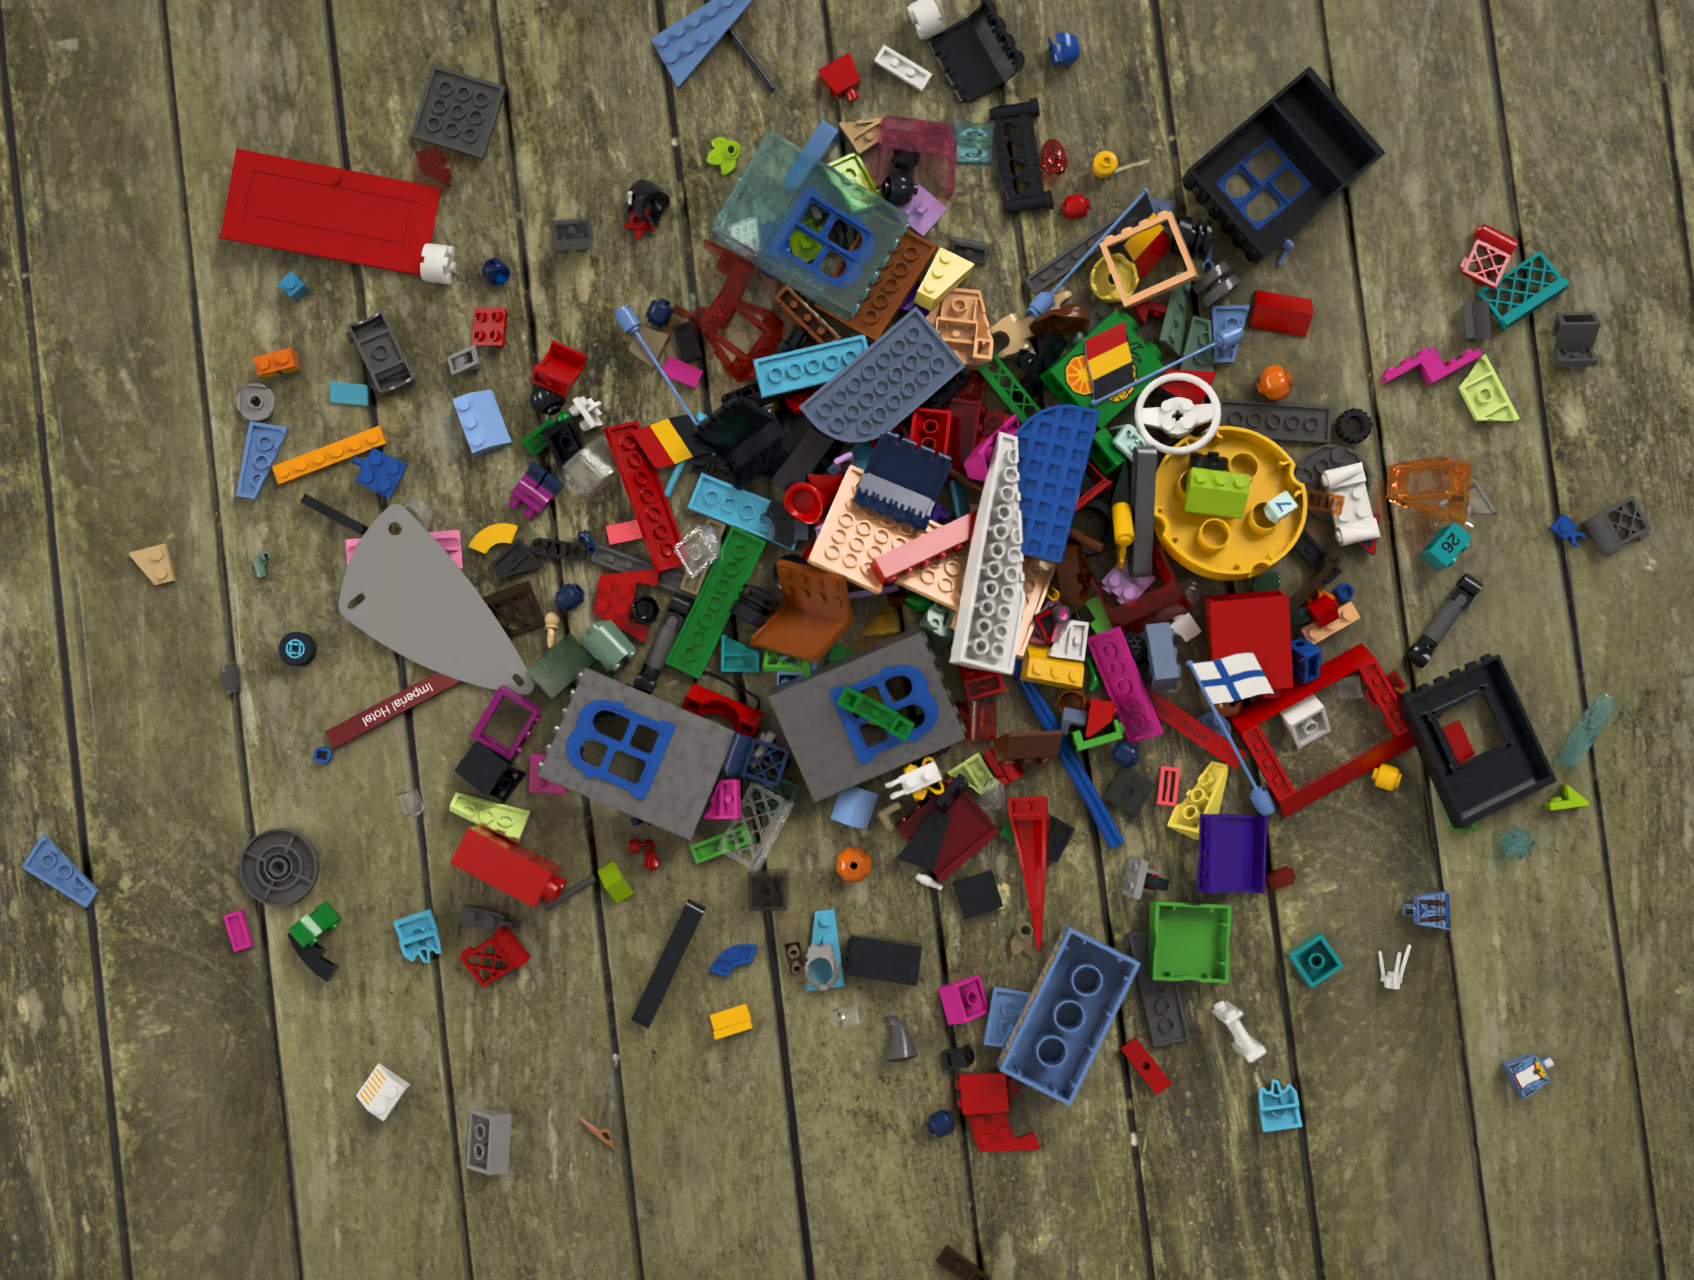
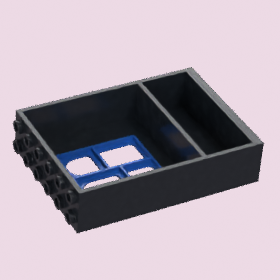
[1182,66,1386,265]

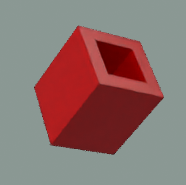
[1306,594,1340,629]

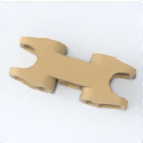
[989,290,1072,360]

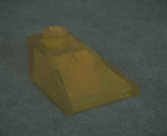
[862,607,901,637]

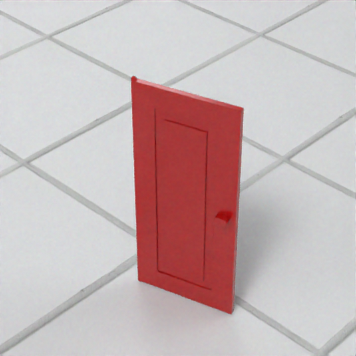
[218,148,441,276]

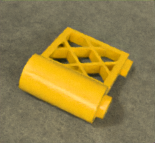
[1111,502,1135,569]

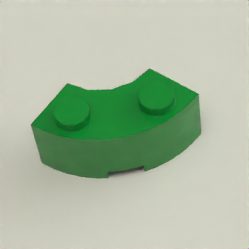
[288,901,342,947]

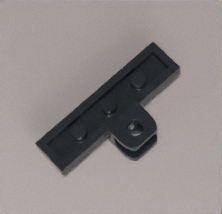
[1013,331,1069,408]

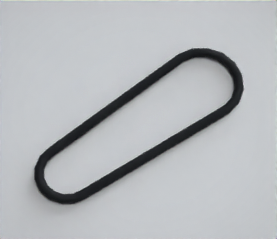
[693,671,761,710]

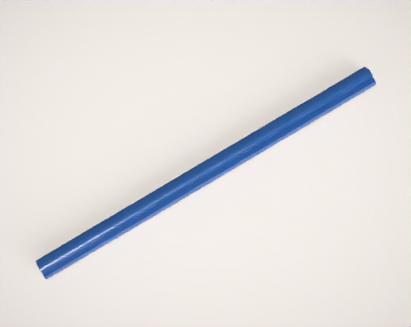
[1012,658,1125,849]

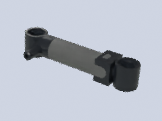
[1405,573,1483,668]
[632,593,693,695]

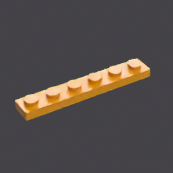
[272,426,387,485]

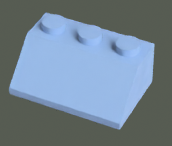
[452,389,512,456]

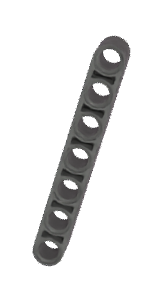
[1128,446,1157,578]

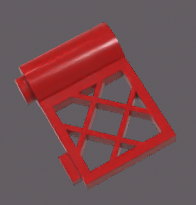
[1459,223,1519,290]
[460,926,531,988]

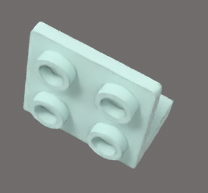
[1108,424,1150,461]

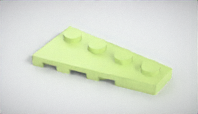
[449,792,530,844]

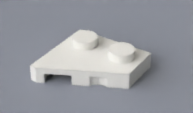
[1047,620,1089,661]

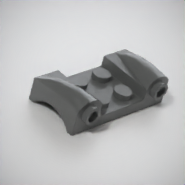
[346,310,416,397]

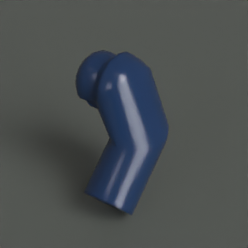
[578,530,596,554]

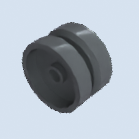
[1191,261,1241,308]

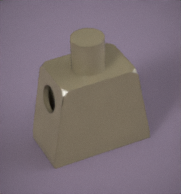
[622,326,671,371]

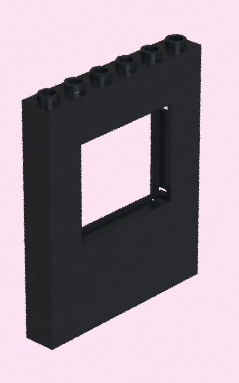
[1396,653,1557,829]

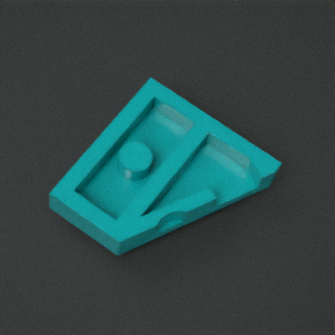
[721,635,760,673]

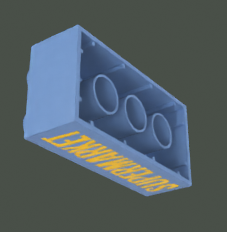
[996,924,1141,1106]

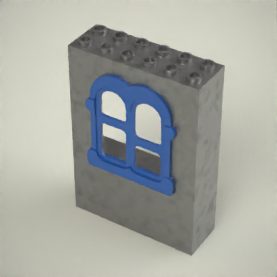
[768,626,967,802]
[537,668,735,840]

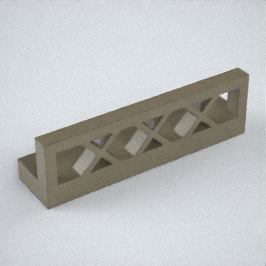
[876,800,901,831]

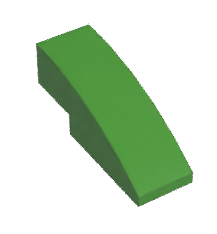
[1084,595,1112,634]
[690,824,754,864]

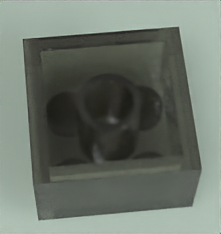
[748,869,789,911]

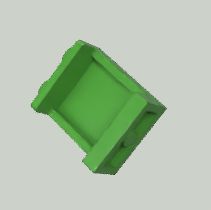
[1069,719,1125,751]

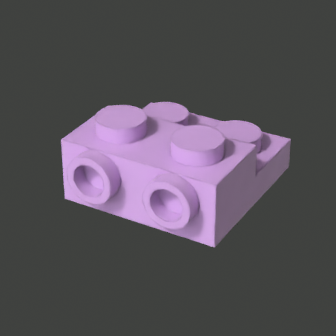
[1101,553,1155,607]

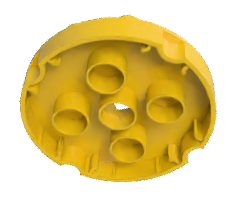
[1154,426,1307,581]

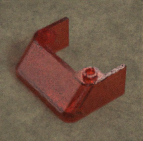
[673,239,755,331]

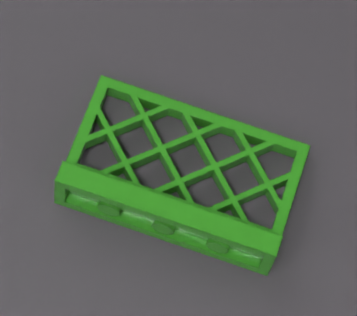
[763,616,812,677]

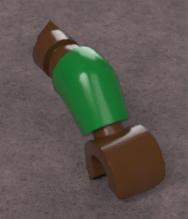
[886,585,935,612]

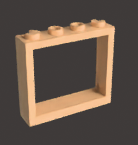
[1099,210,1199,309]

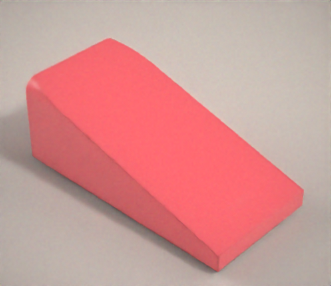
[606,520,643,545]

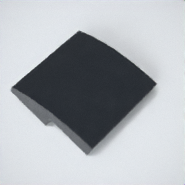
[952,869,1003,919]

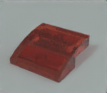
[955,701,997,740]

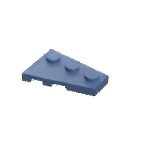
[1211,305,1250,364]
[983,986,1031,1048]

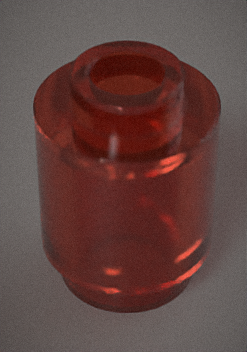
[1265,865,1296,890]

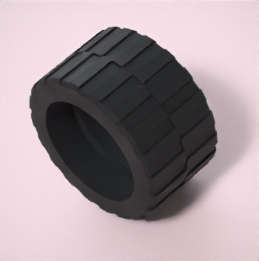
[1074,499,1115,558]

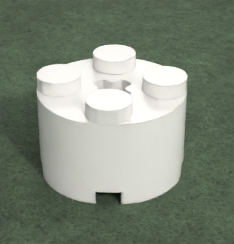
[907,0,946,40]
[420,243,457,284]

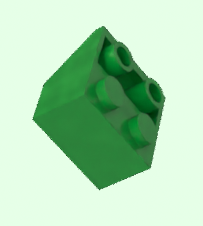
[1089,427,1127,476]

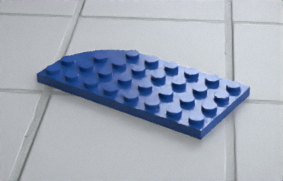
[1014,404,1100,564]

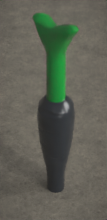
[1072,611,1105,693]

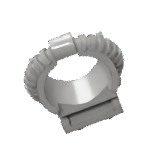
[804,943,841,991]

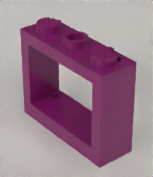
[470,685,542,760]

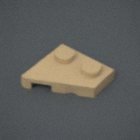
[839,118,891,156]
[129,544,176,586]

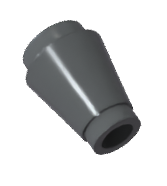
[219,665,239,694]

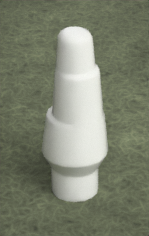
[915,872,943,890]

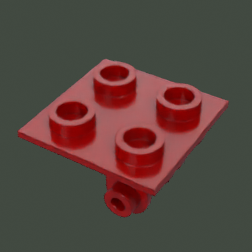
[471,307,509,348]

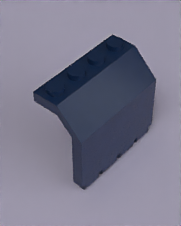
[853,430,952,531]

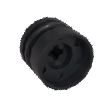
[1171,215,1213,261]
[729,583,780,629]

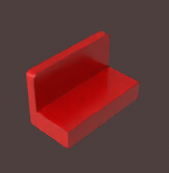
[1441,720,1475,764]

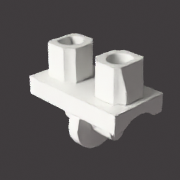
[569,396,603,432]

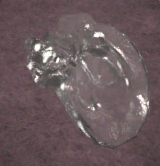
[979,777,1007,812]

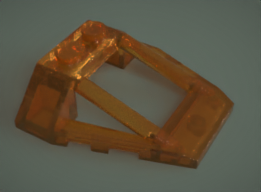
[1386,457,1471,524]

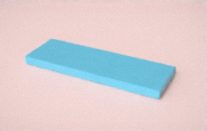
[753,334,868,398]
[687,472,798,551]

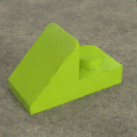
[1544,784,1589,810]

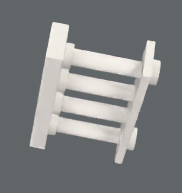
[1211,1000,1267,1062]

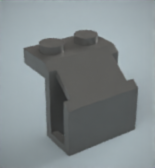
[1552,312,1600,367]

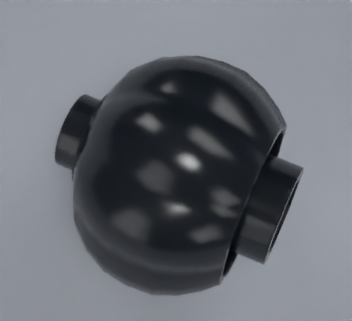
[881,171,918,207]
[530,384,566,416]

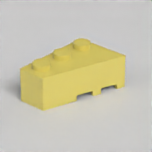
[913,247,975,311]

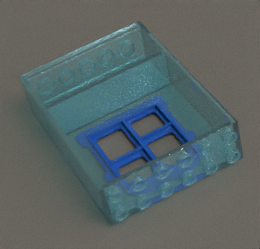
[709,130,910,321]

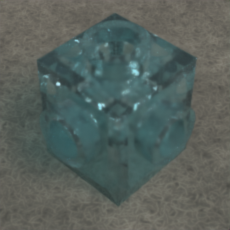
[1500,825,1536,860]

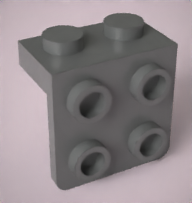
[552,217,593,254]

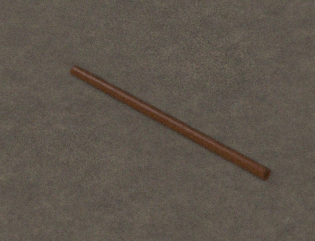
[947,468,1104,553]

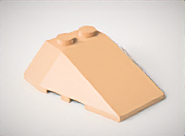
[926,288,994,368]

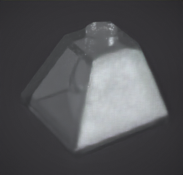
[1439,481,1498,527]
[673,525,721,579]

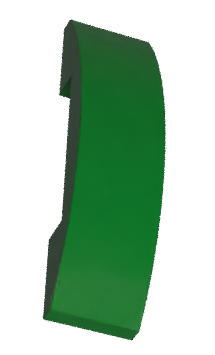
[836,686,915,741]

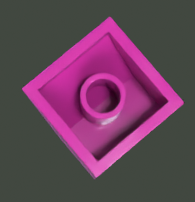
[938,974,989,1025]

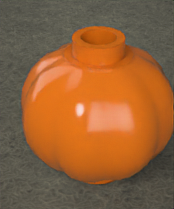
[1256,365,1294,401]
[836,847,872,883]

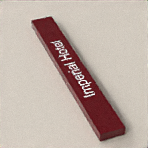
[325,672,462,748]

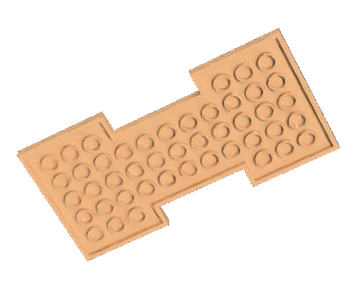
[807,464,1056,660]

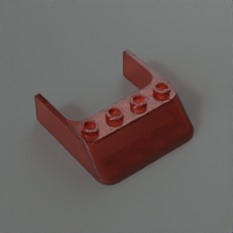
[1089,541,1189,634]

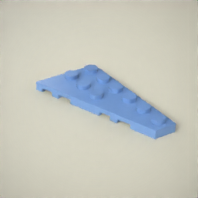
[651,0,755,89]

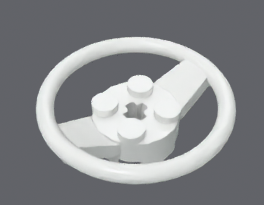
[1134,373,1221,455]

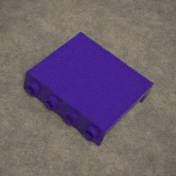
[1197,813,1268,894]

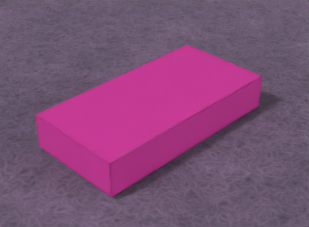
[663,356,704,389]
[223,909,254,953]

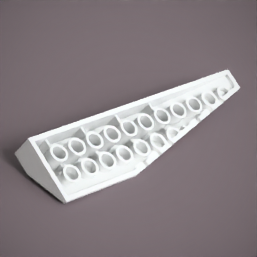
[950,432,1025,675]

